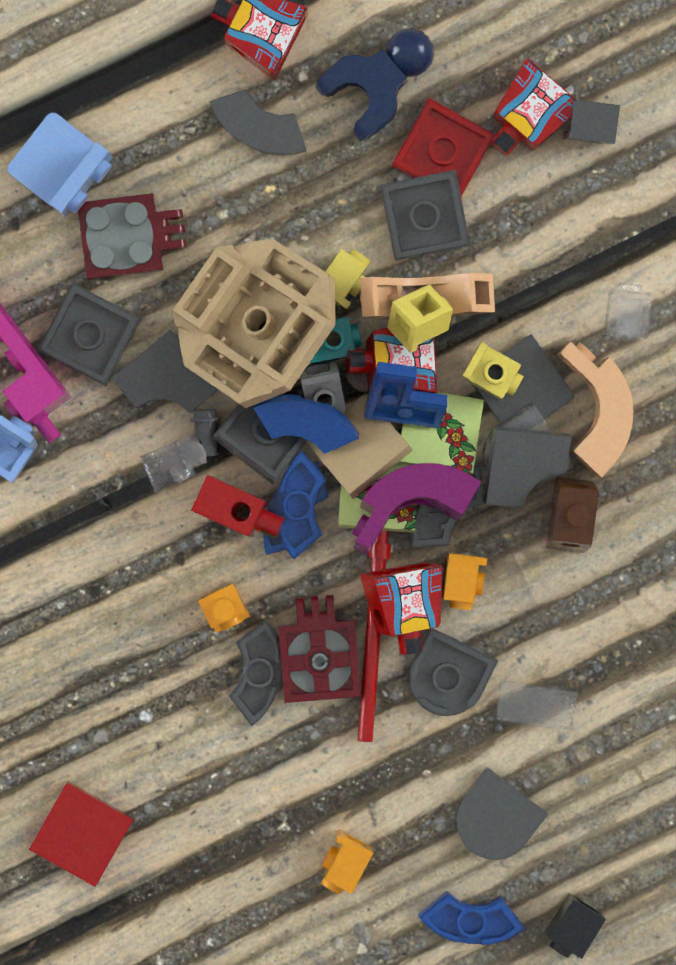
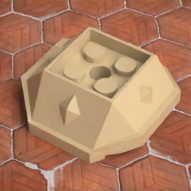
[172,239,335,408]

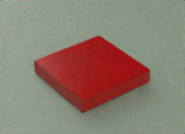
[391,98,496,197]
[29,781,134,887]

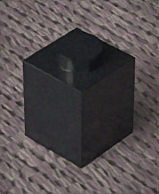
[545,893,606,959]

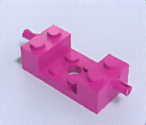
[0,304,72,444]

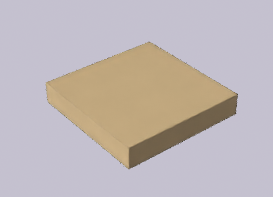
[306,394,413,499]

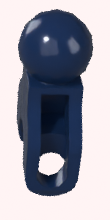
[315,28,434,141]

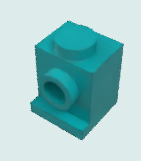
[310,317,362,364]

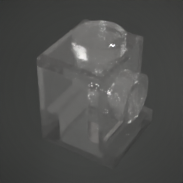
[140,434,207,492]

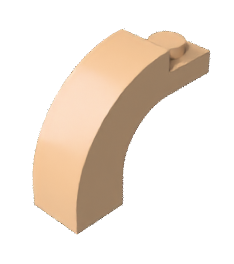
[360,273,495,319]
[556,342,633,478]

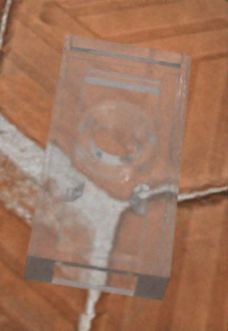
[495,681,578,731]

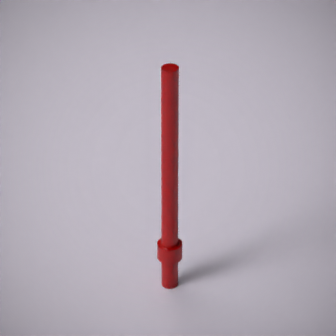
[357,531,392,742]

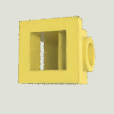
[326,249,371,311]
[387,284,453,353]
[460,342,524,400]

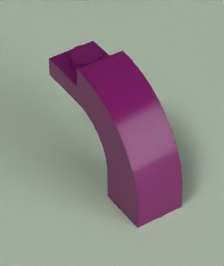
[352,463,481,555]

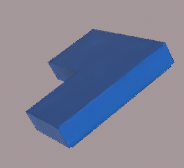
[364,362,448,428]

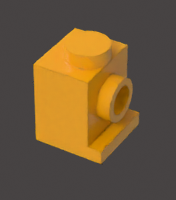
[442,552,488,610]
[198,582,251,633]
[321,829,373,894]

